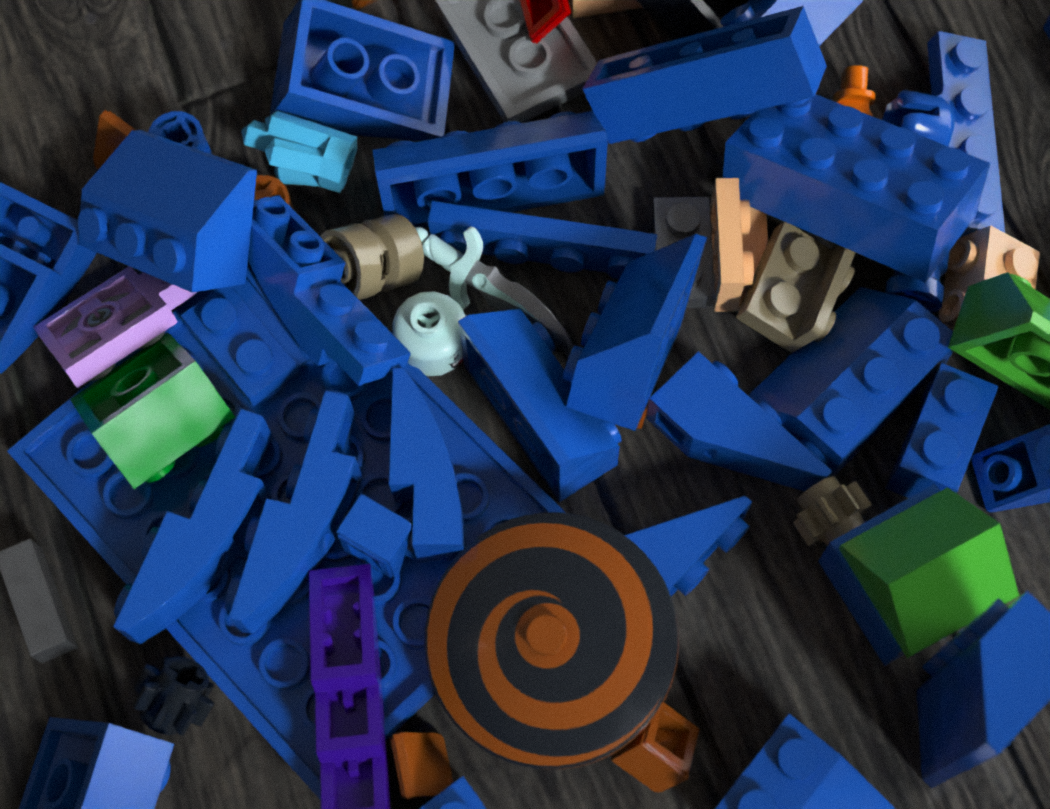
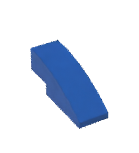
[389,368,465,561]

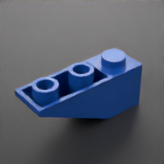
[646,351,832,491]
[625,496,752,597]

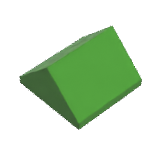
[838,487,1019,659]

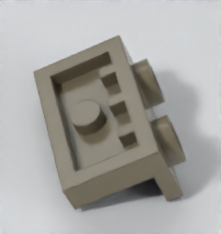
[736,222,856,353]

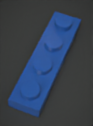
[428,201,657,280]

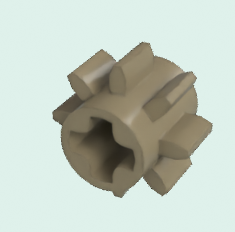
[793,476,872,546]

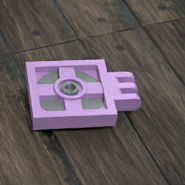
[33,266,197,388]

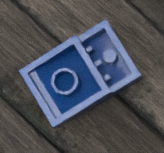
[0,182,97,374]

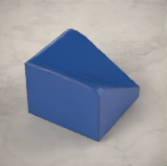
[336,494,412,578]

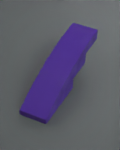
[309,564,390,809]

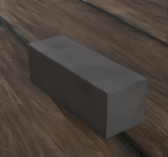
[0,538,78,664]

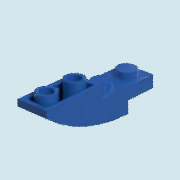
[248,195,411,386]
[225,390,362,634]
[113,409,273,644]

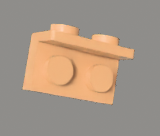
[710,178,768,312]

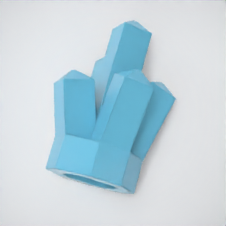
[242,110,357,193]

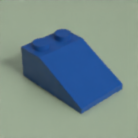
[270,0,455,141]
[714,713,895,809]

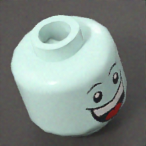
[392,291,466,376]

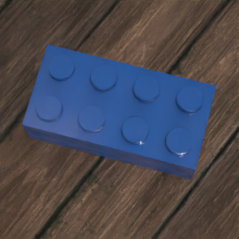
[722,95,990,283]

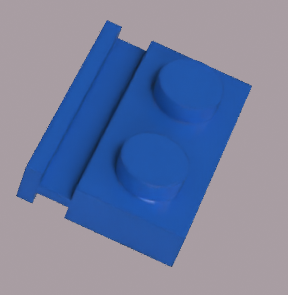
[180,266,311,407]

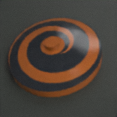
[424,512,679,770]

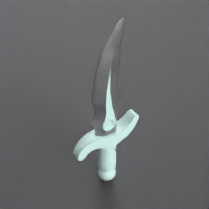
[415,226,574,357]

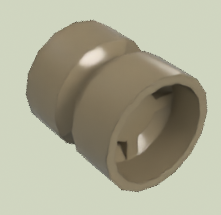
[320,214,424,300]

